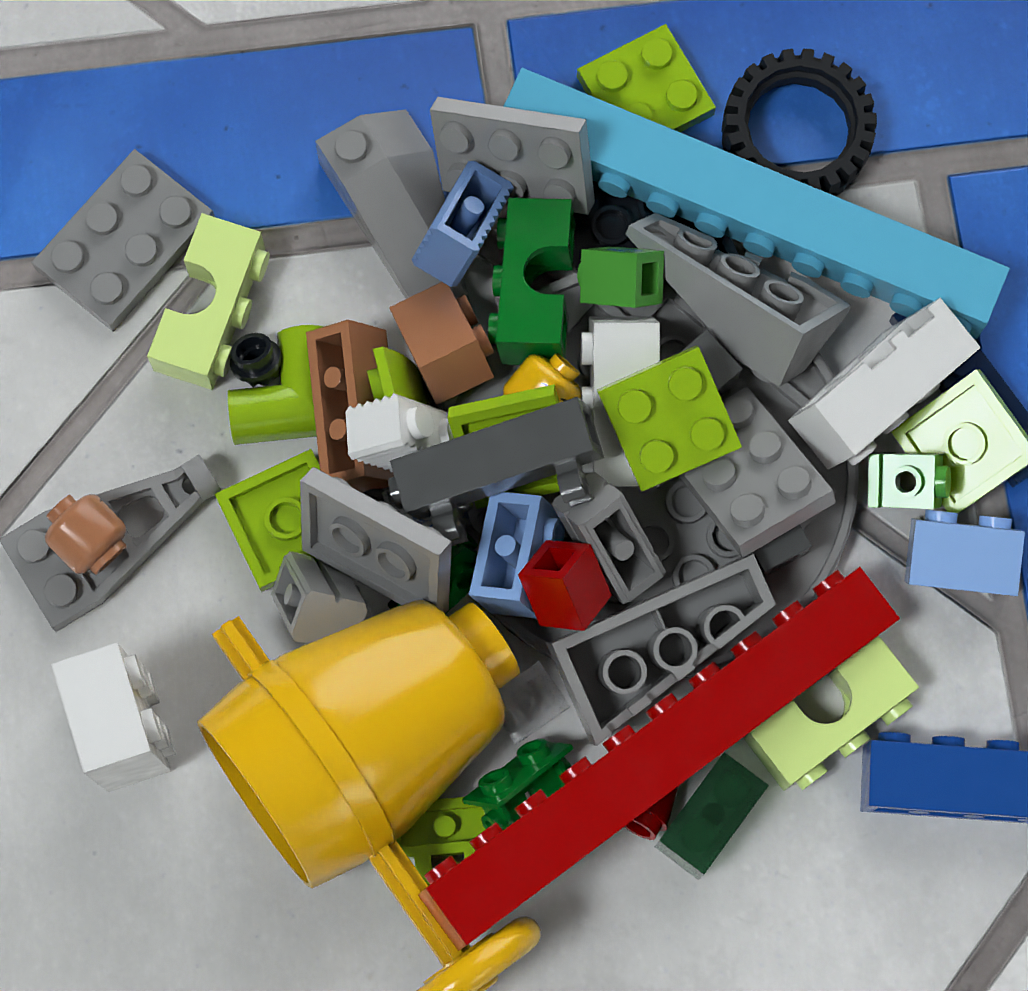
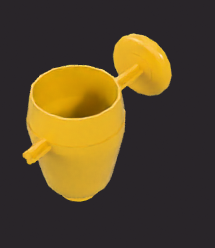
[197,600,541,991]

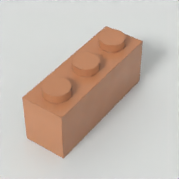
[306,319,394,493]

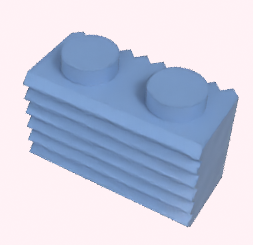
[411,161,514,287]

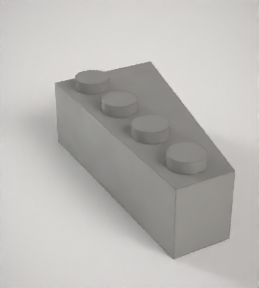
[547,554,776,746]

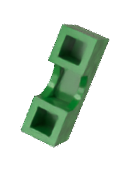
[488,198,576,365]

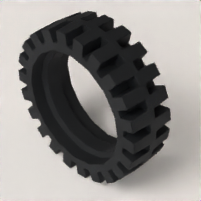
[721,48,877,196]

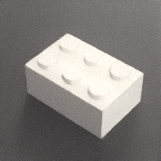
[51,643,176,792]

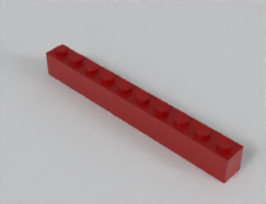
[418,567,900,951]

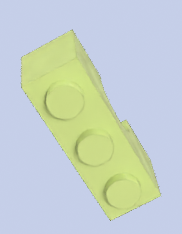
[147,213,270,390]
[744,635,919,791]

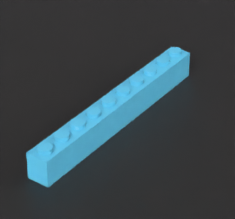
[503,68,1010,339]

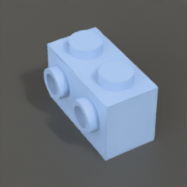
[469,492,565,619]
[904,509,1025,596]

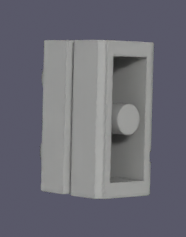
[552,472,666,604]
[271,551,371,644]

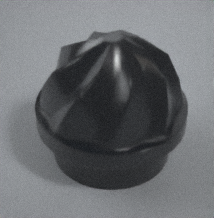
[230,333,282,388]

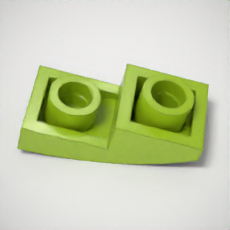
[367,346,430,406]

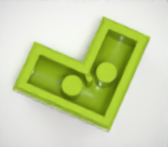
[228,325,323,445]

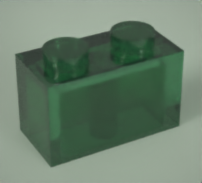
[654,752,769,880]

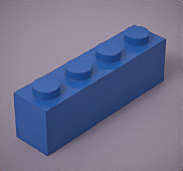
[860,732,1028,824]

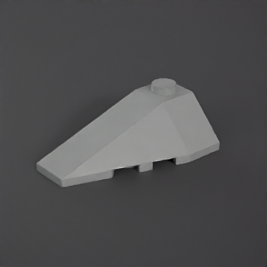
[315,109,470,303]
[626,213,851,387]

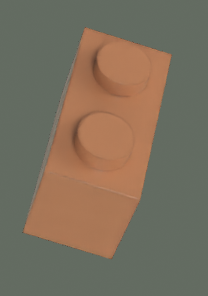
[389,282,494,405]

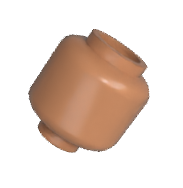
[45,494,127,575]

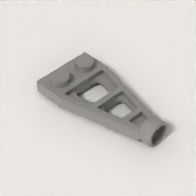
[0,455,221,632]

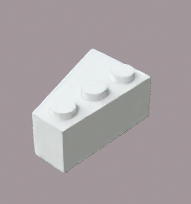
[788,298,981,470]
[581,316,660,487]

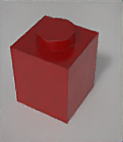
[518,540,612,631]

